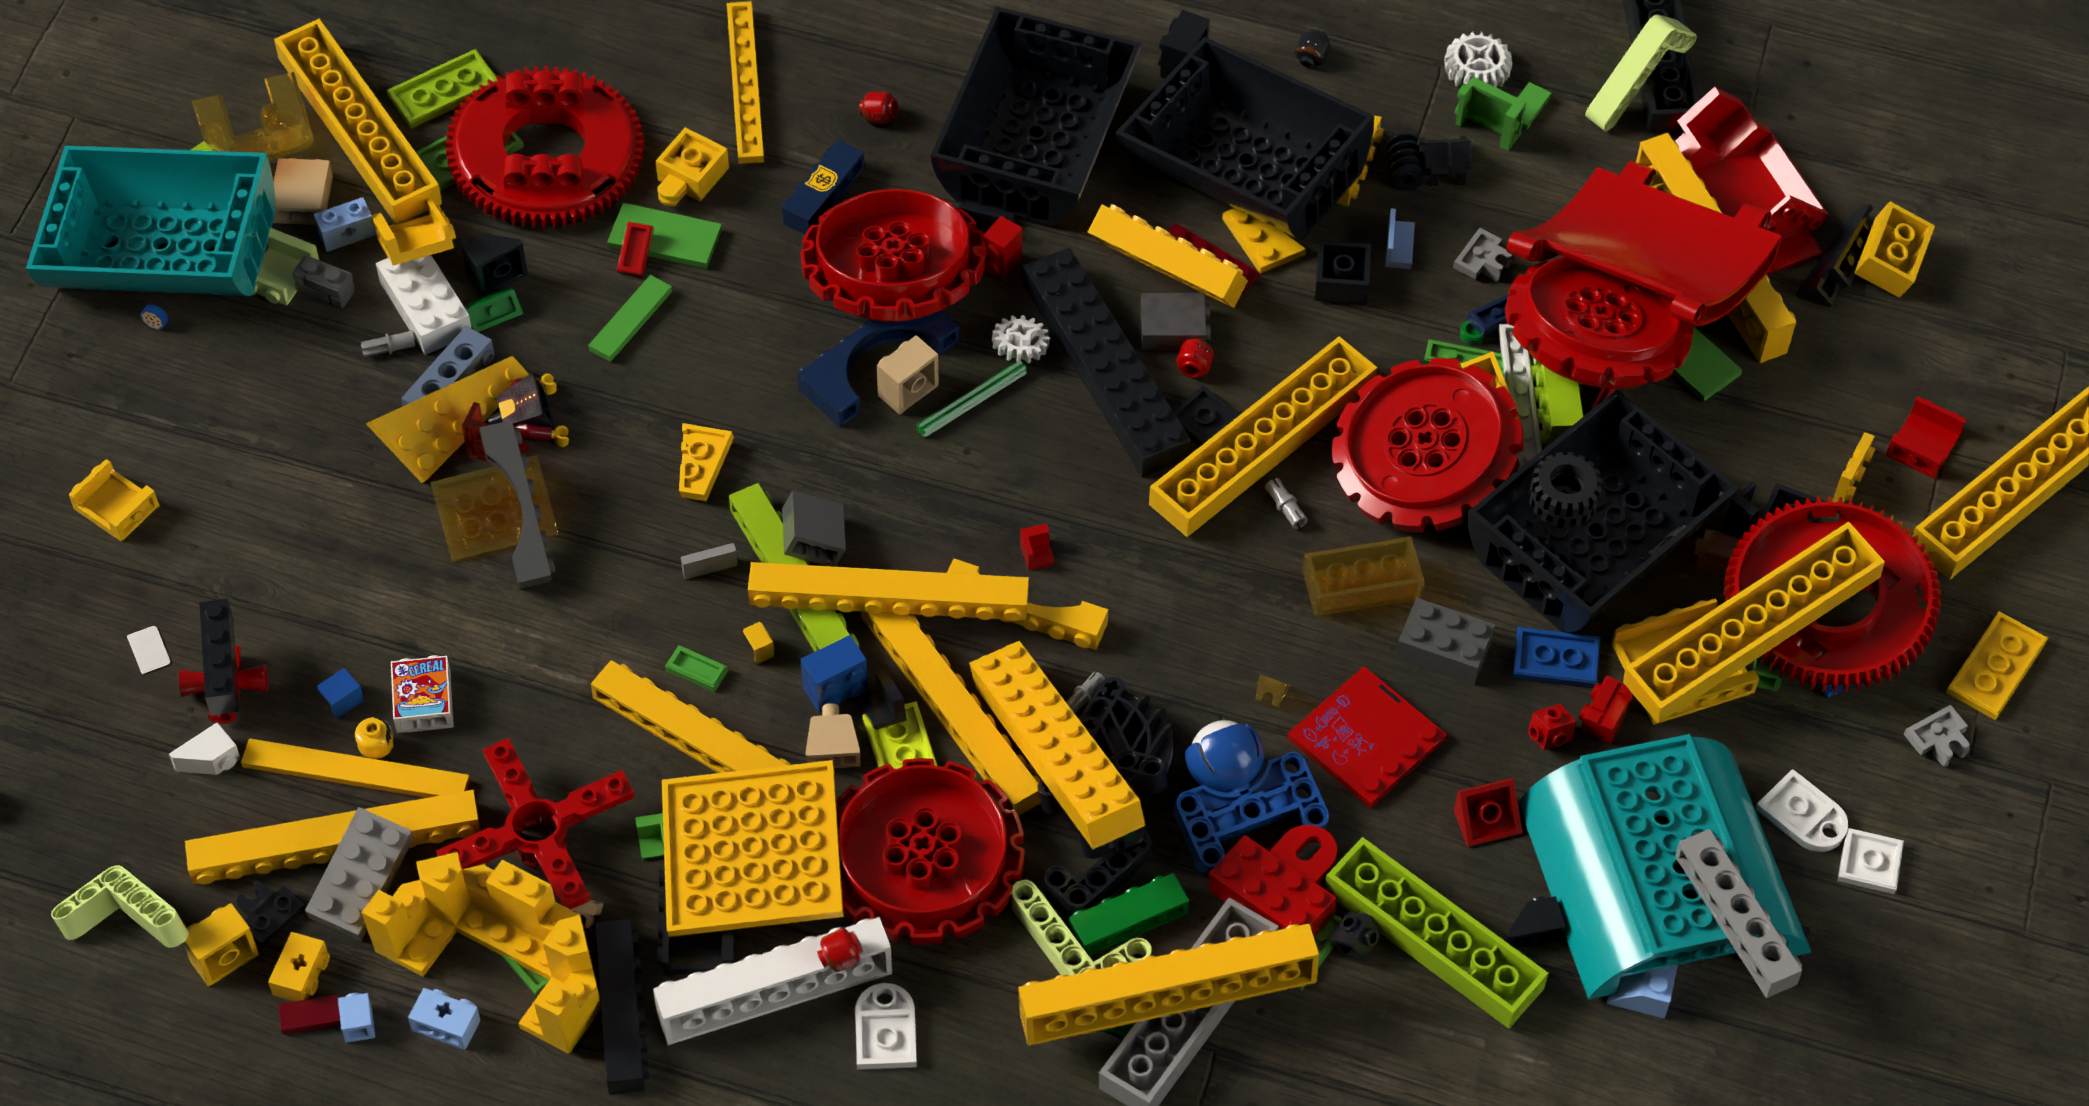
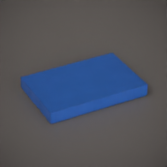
[1513,627,1601,688]

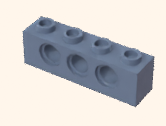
[401,326,494,406]

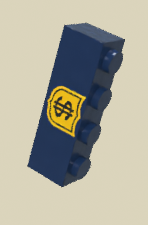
[781,140,865,234]

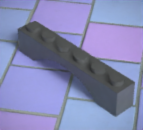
[480,420,555,589]

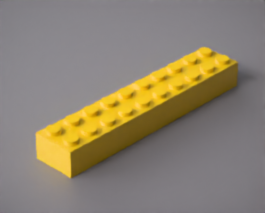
[274,19,442,224]
[1636,133,1796,364]
[1149,336,1378,537]
[1912,387,2089,580]
[1623,522,1885,723]
[969,641,1145,849]
[1019,924,1319,1046]

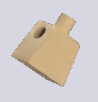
[806,703,861,768]

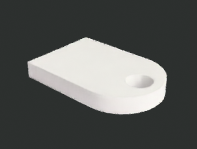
[1755,769,1848,852]
[855,983,917,1070]

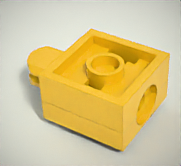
[656,127,729,206]

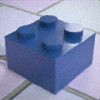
[801,635,868,713]

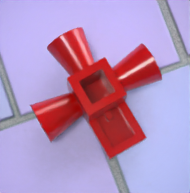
[179,646,268,724]

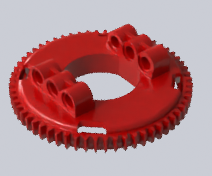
[445,66,644,229]
[1724,496,1941,692]

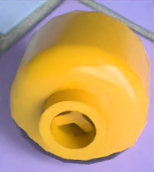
[355,717,394,759]

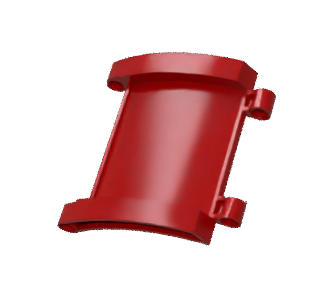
[1506,160,1782,326]

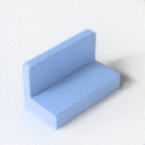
[1385,209,1415,270]

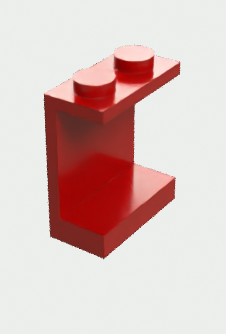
[1885,396,1966,479]

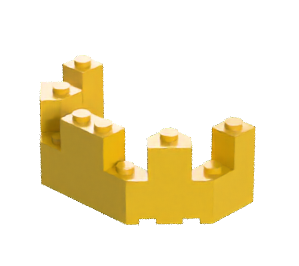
[361,852,601,1054]

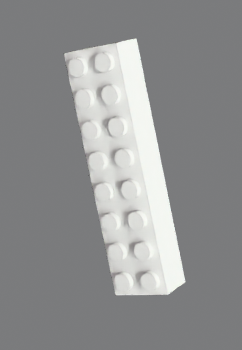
[653,917,892,1045]

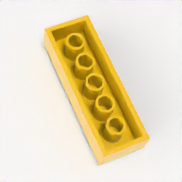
[1088,204,1248,308]

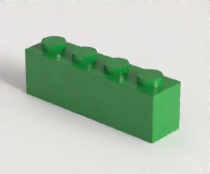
[1069,873,1189,957]

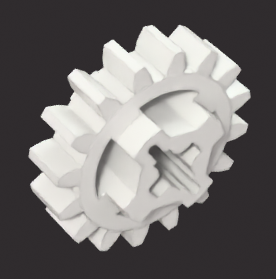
[992,315,1050,363]

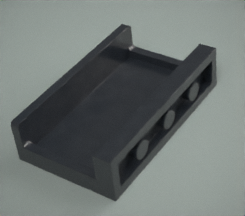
[657,860,735,975]

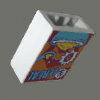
[391,655,454,733]

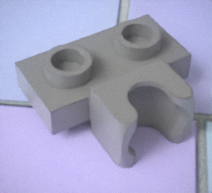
[1453,228,1513,282]
[1904,705,1970,767]

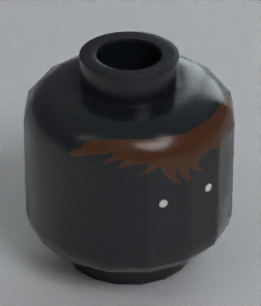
[1294,29,1331,68]

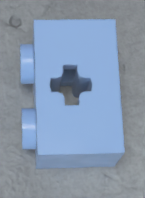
[314,197,376,252]
[408,988,481,1050]

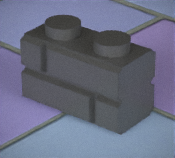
[292,255,355,308]

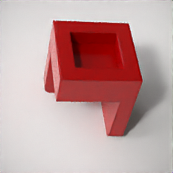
[1020,523,1054,571]

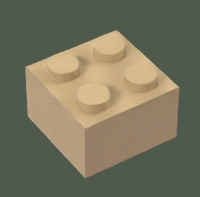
[877,335,939,415]

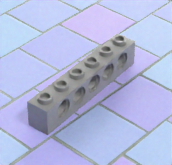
[1675,829,1802,998]

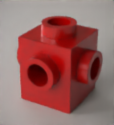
[1528,704,1577,751]

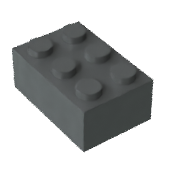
[1395,597,1495,685]

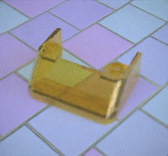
[192,72,313,161]

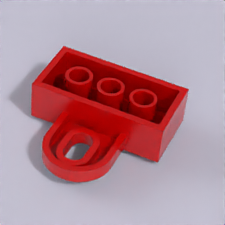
[1209,825,1337,938]

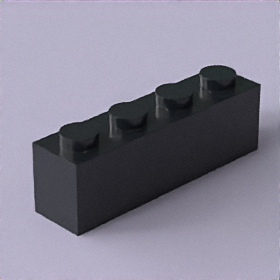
[199,599,240,715]

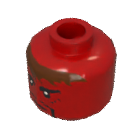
[859,91,899,125]
[1177,338,1214,378]
[817,928,864,972]

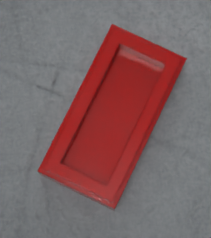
[616,221,654,277]

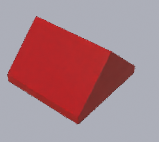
[1454,778,1523,847]

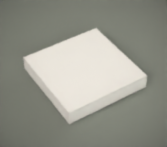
[1837,828,1904,894]

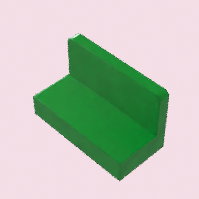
[463,287,523,332]

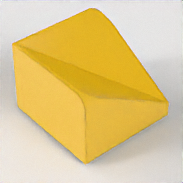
[743,622,774,664]

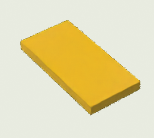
[1946,611,2048,721]

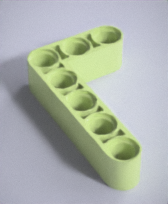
[1585,15,1697,132]
[51,865,189,948]
[1012,880,1152,976]

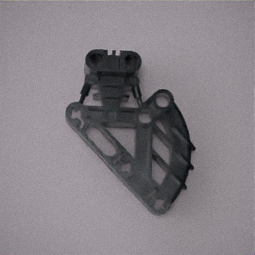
[1037,677,1175,859]

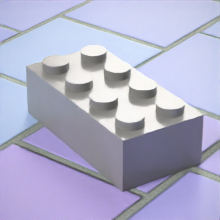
[305,807,414,942]

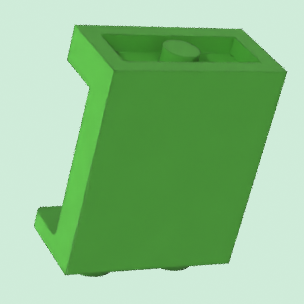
[1455,77,1526,151]

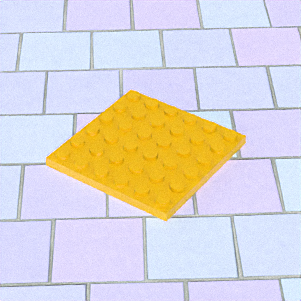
[662,760,844,937]

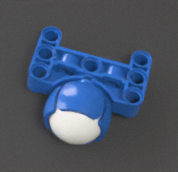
[1173,720,1329,875]

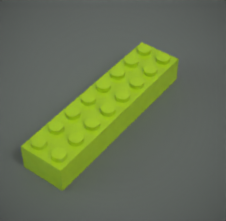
[1325,837,1548,1029]

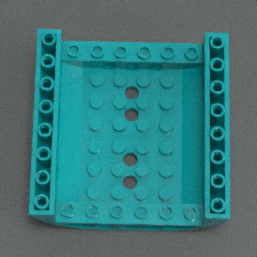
[1518,734,1811,1000]

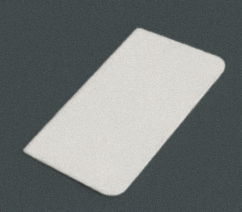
[127,626,170,674]

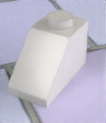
[169,723,240,775]

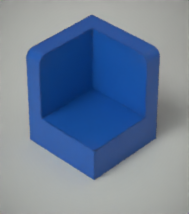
[317,668,364,718]

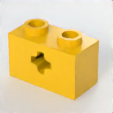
[268,932,330,1001]

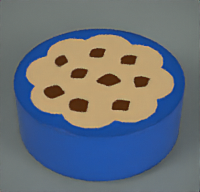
[140,304,168,330]

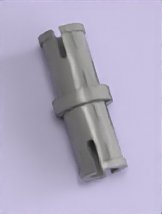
[1265,478,1308,529]

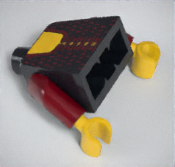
[488,373,569,447]

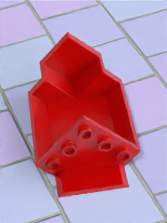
[1676,87,1829,275]

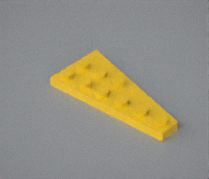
[366,356,530,483]

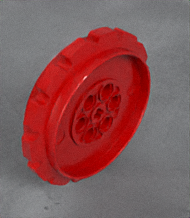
[800,189,986,322]
[1505,257,1694,388]
[1332,358,1524,532]
[836,758,1025,945]

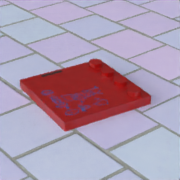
[1287,666,1447,809]

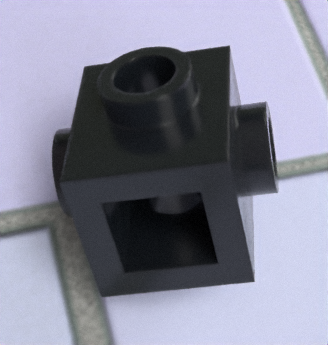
[1330,911,1382,962]

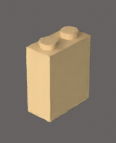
[273,158,333,225]

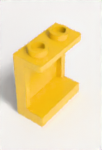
[69,459,159,542]

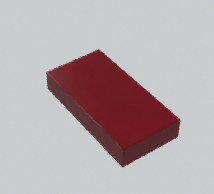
[279,994,341,1035]

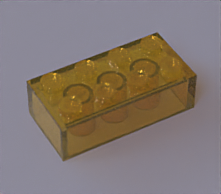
[1302,536,1425,617]

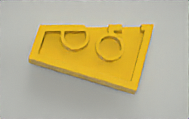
[679,423,734,501]
[1832,432,1876,503]

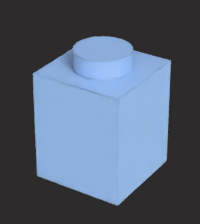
[338,993,375,1043]

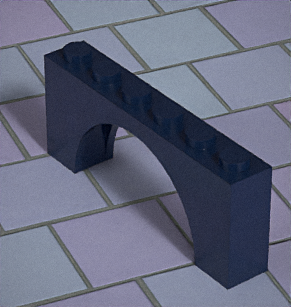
[797,310,959,427]

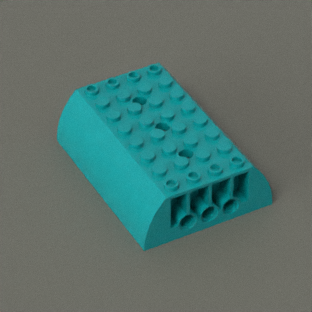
[26,146,276,296]

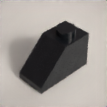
[1505,896,1566,949]

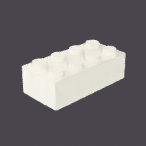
[376,255,472,355]

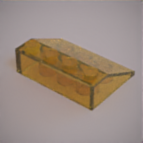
[431,455,559,562]

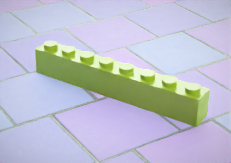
[729,483,859,652]

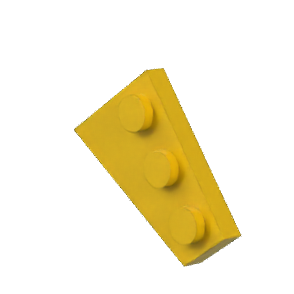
[1223,208,1306,274]

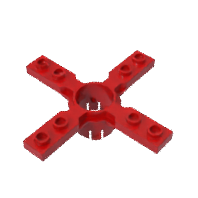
[436,738,635,910]

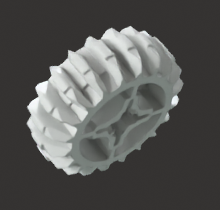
[1444,32,1512,87]

